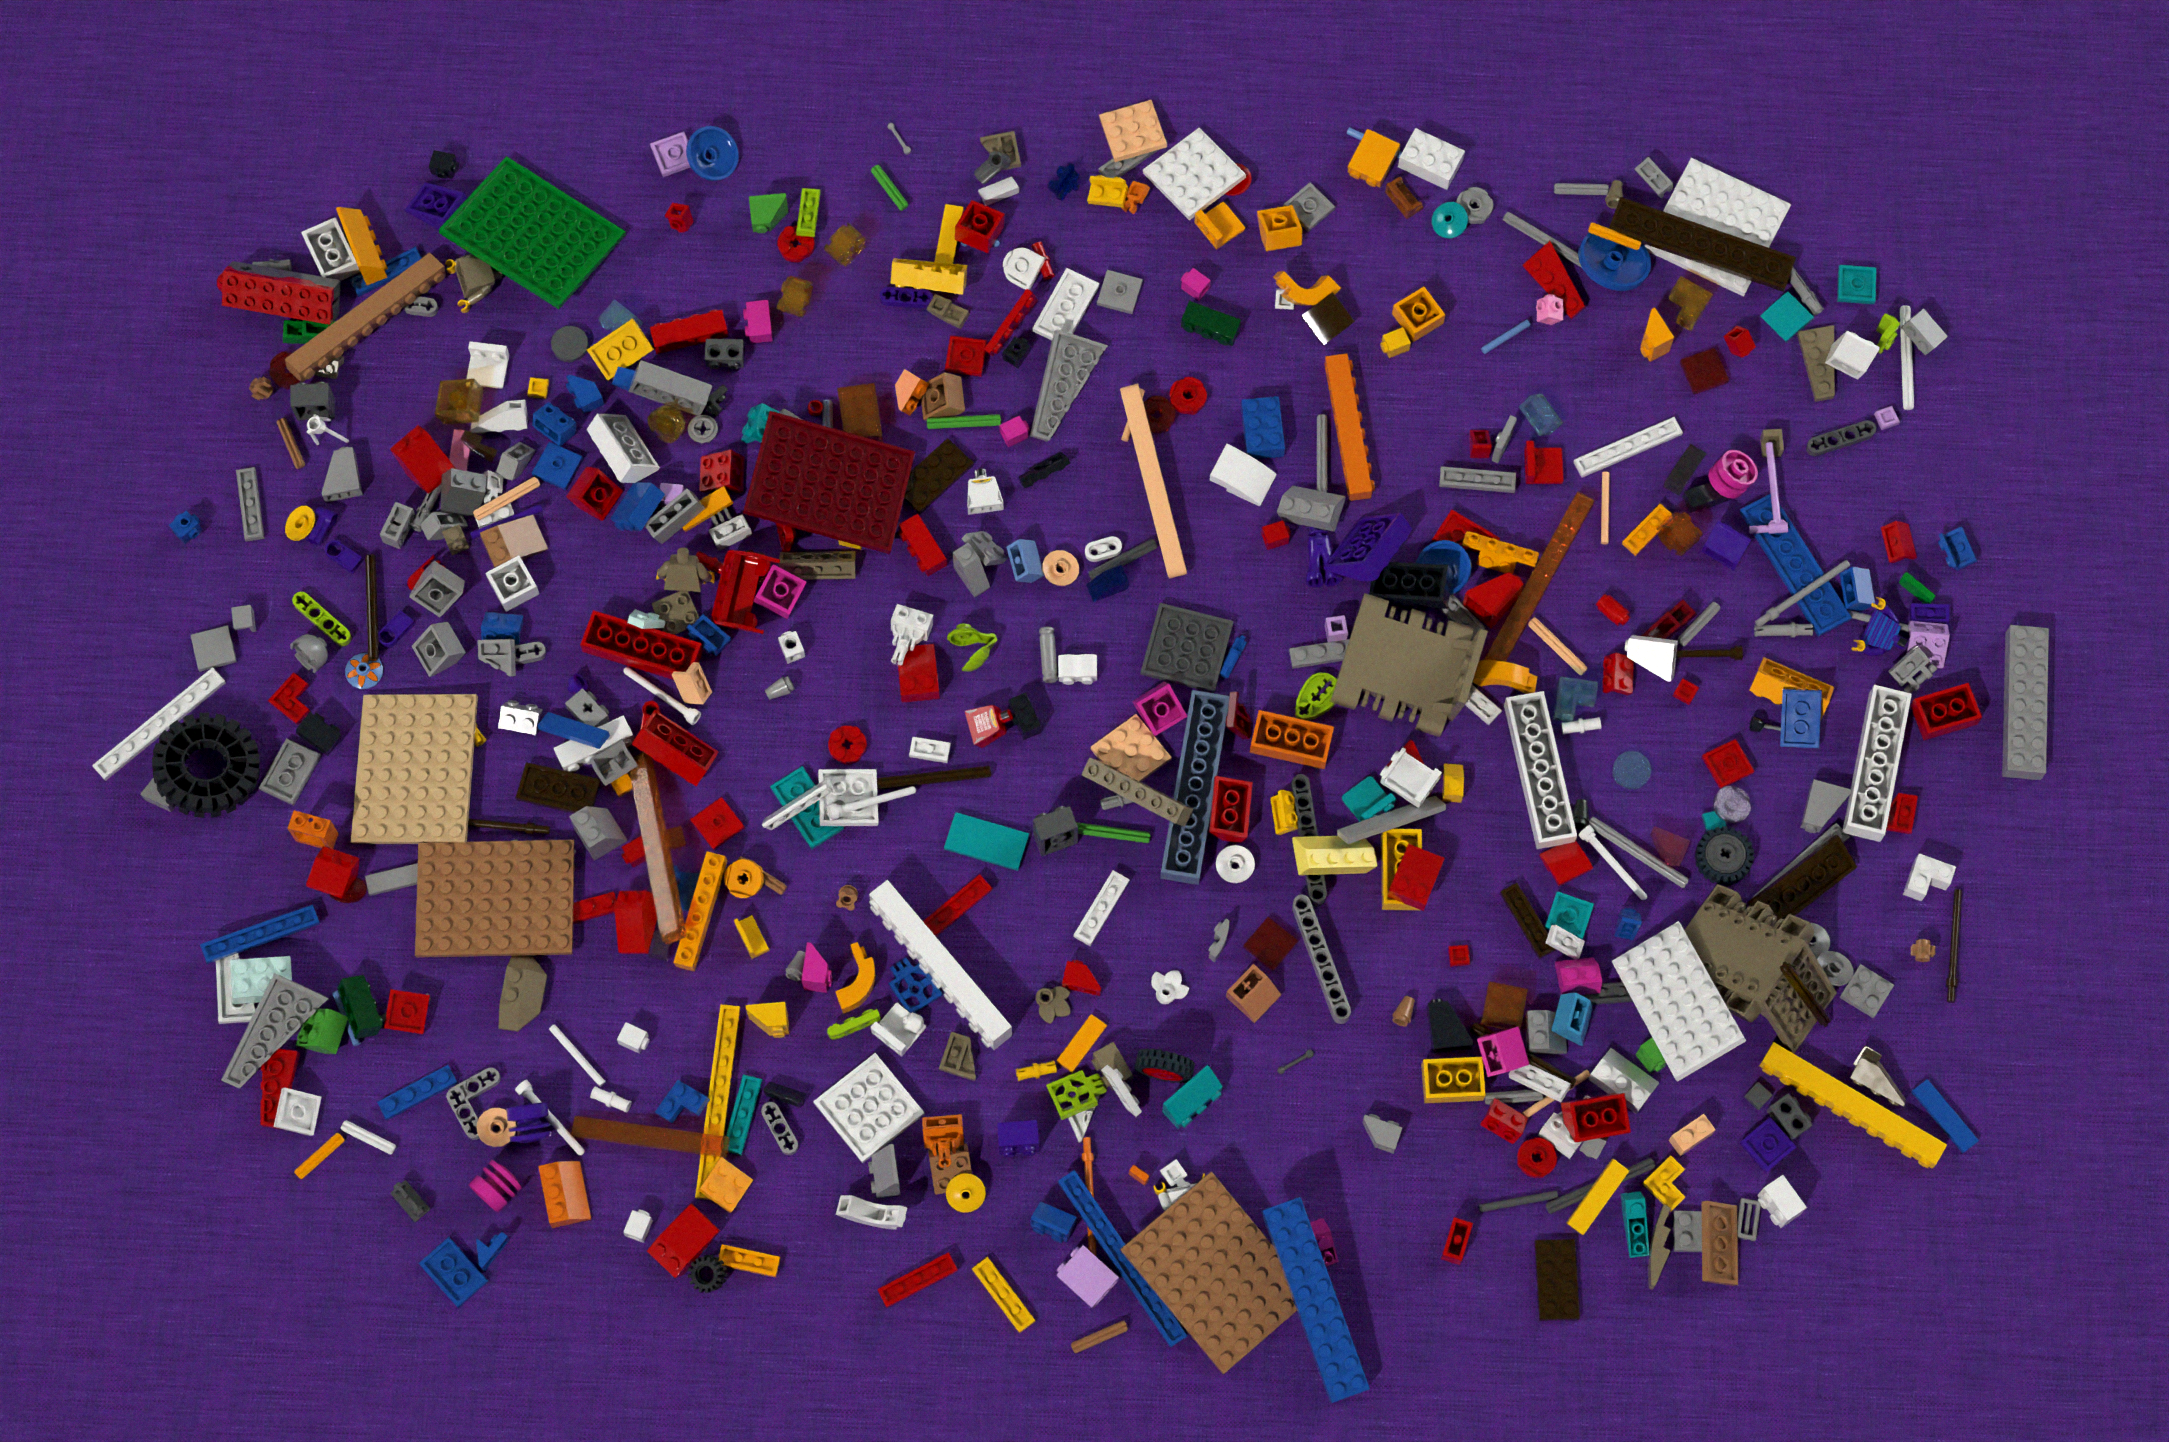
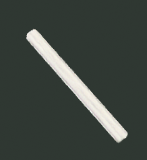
[1900,305,1914,410]

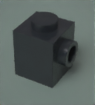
[429,150,459,179]

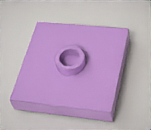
[650,132,691,177]

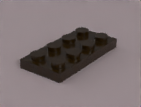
[904,438,974,514]
[516,762,601,813]
[1534,1239,1580,1321]

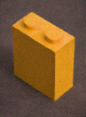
[1348,129,1400,187]

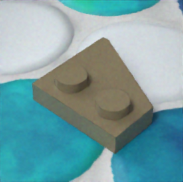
[980,131,1021,170]
[939,1032,976,1081]

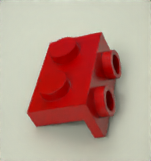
[1602,653,1634,695]
[1480,1098,1528,1144]

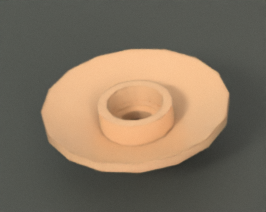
[1042,550,1079,586]
[476,1108,516,1147]

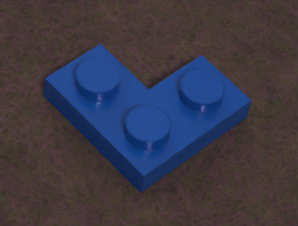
[655,1080,710,1123]

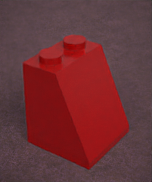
[390,425,456,494]
[1462,572,1524,629]

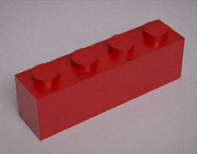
[650,309,729,354]

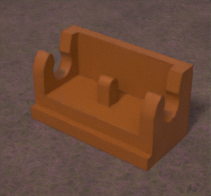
[1385,177,1423,219]

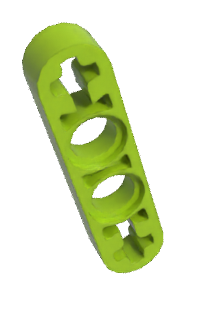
[292,592,352,646]

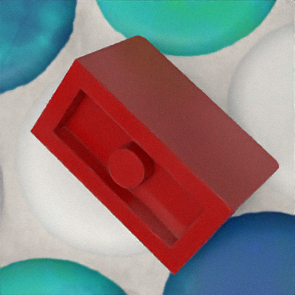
[1881,521,1917,563]

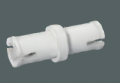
[1561,717,1601,735]
[590,1086,632,1113]

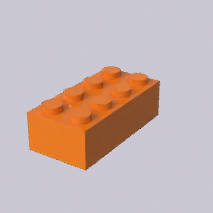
[1250,710,1334,769]

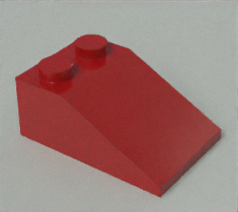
[897,644,940,703]
[1387,844,1445,911]
[614,890,662,954]
[647,1204,720,1278]

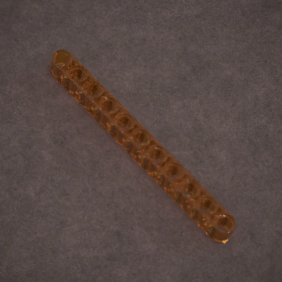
[1485,491,1595,662]
[629,752,686,945]

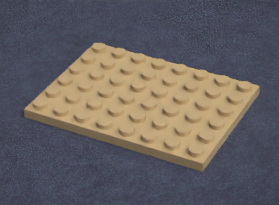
[351,694,478,844]

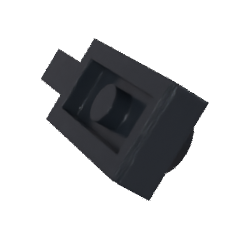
[1018,452,1071,488]

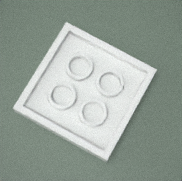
[818,769,878,826]

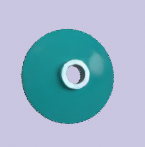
[1432,202,1468,239]

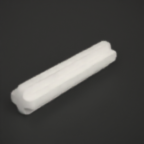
[341,1120,396,1154]

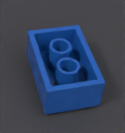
[1241,396,1285,459]

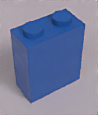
[610,482,665,531]

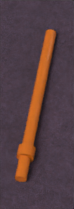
[1082,1137,1097,1256]

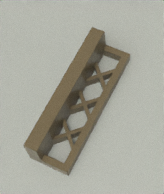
[779,551,856,579]

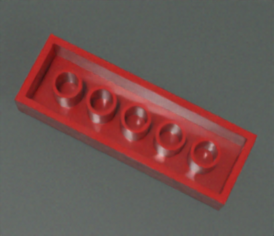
[580,610,703,680]

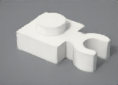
[484,470,503,503]
[1160,1159,1190,1187]

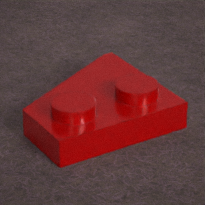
[1886,793,1918,834]

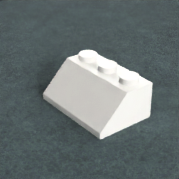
[1588,1048,1659,1114]

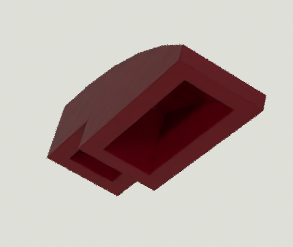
[1641,599,1697,639]

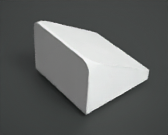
[1275,289,1294,310]

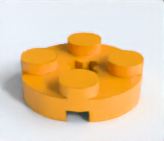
[724,859,764,898]

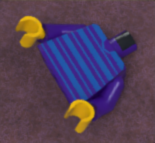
[1851,597,1907,656]

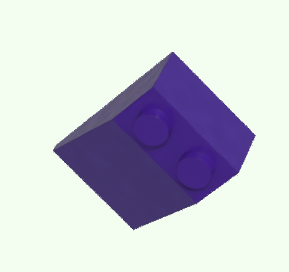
[405,182,467,230]

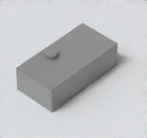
[628,360,712,416]

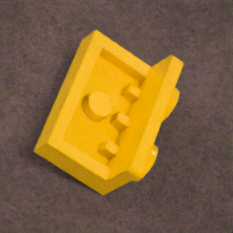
[1270,790,1298,835]

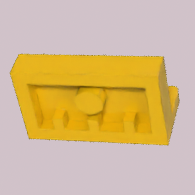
[1087,175,1128,208]

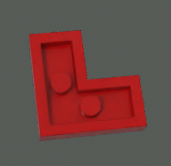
[268,672,311,726]

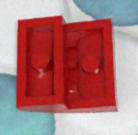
[1539,840,1593,886]

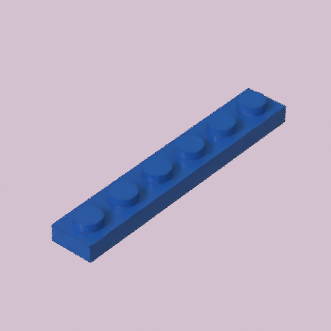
[200,905,320,964]

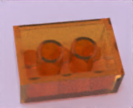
[837,383,883,442]

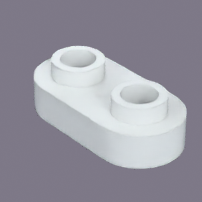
[1085,537,1122,562]

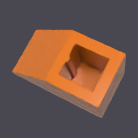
[895,369,929,416]

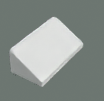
[978,177,1019,206]
[709,514,752,550]

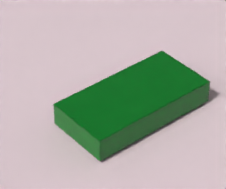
[1899,572,1936,604]

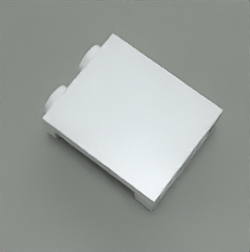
[1380,748,1442,808]

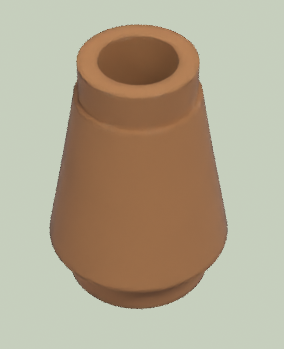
[1392,996,1415,1027]

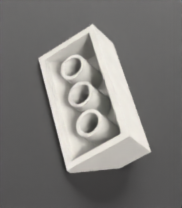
[587,413,660,483]

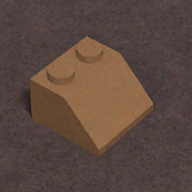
[921,372,965,420]

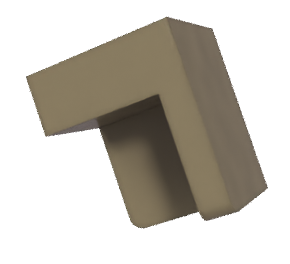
[1760,429,1784,457]

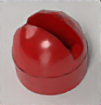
[807,400,823,417]

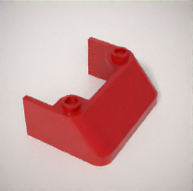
[711,550,780,634]

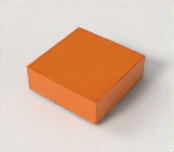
[1129,1165,1149,1186]

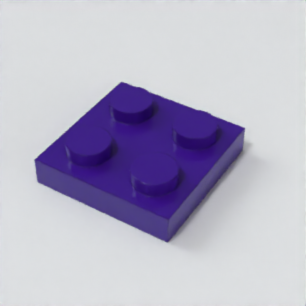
[1740,1117,1796,1173]

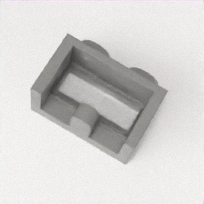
[589,740,638,786]

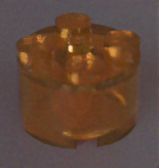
[1657,512,1702,556]

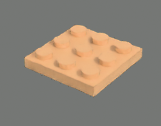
[1099,100,1167,162]
[1091,714,1171,782]

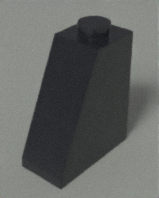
[1426,999,1473,1053]

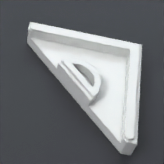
[1065,1096,1099,1143]

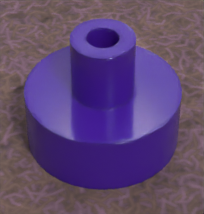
[567,673,588,693]

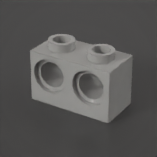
[380,502,416,549]

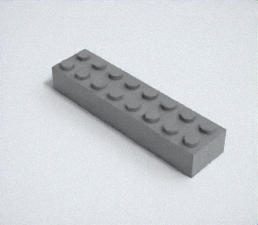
[2002,625,2049,780]

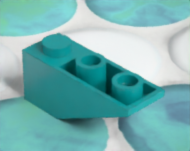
[1621,1191,1649,1258]

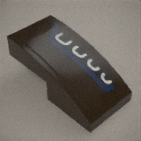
[461,430,498,463]

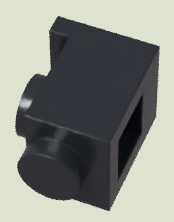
[1002,336,1030,369]

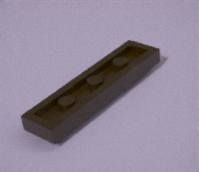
[1500,883,1556,959]

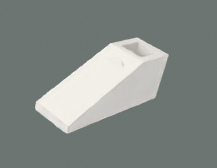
[471,400,528,433]

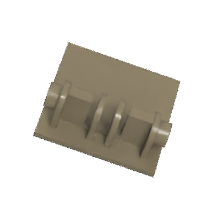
[651,591,699,635]

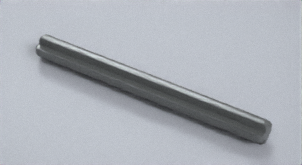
[1545,1158,1655,1214]

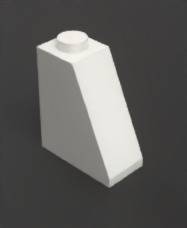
[1625,635,1678,681]

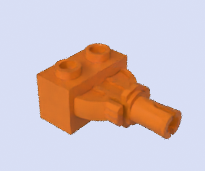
[922,1114,964,1168]

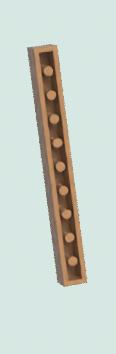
[285,253,446,383]

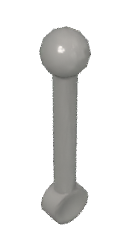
[887,123,911,155]

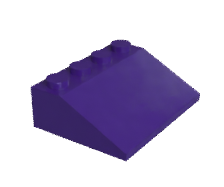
[1323,513,1412,581]

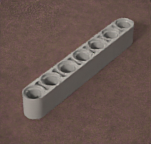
[1292,895,1351,1024]

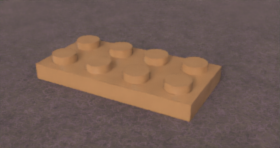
[1701,1201,1738,1286]

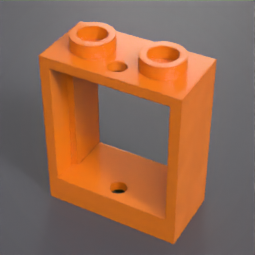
[288,810,339,849]

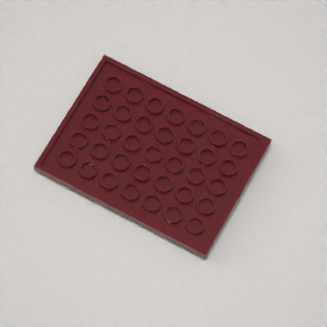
[743,411,915,554]

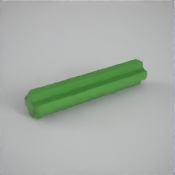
[871,165,908,211]

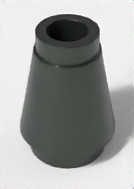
[1572,799,1589,829]

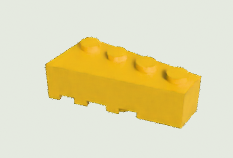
[891,258,968,295]

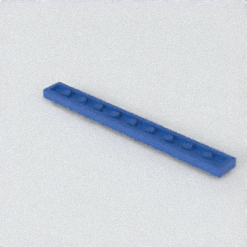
[1058,1170,1187,1348]

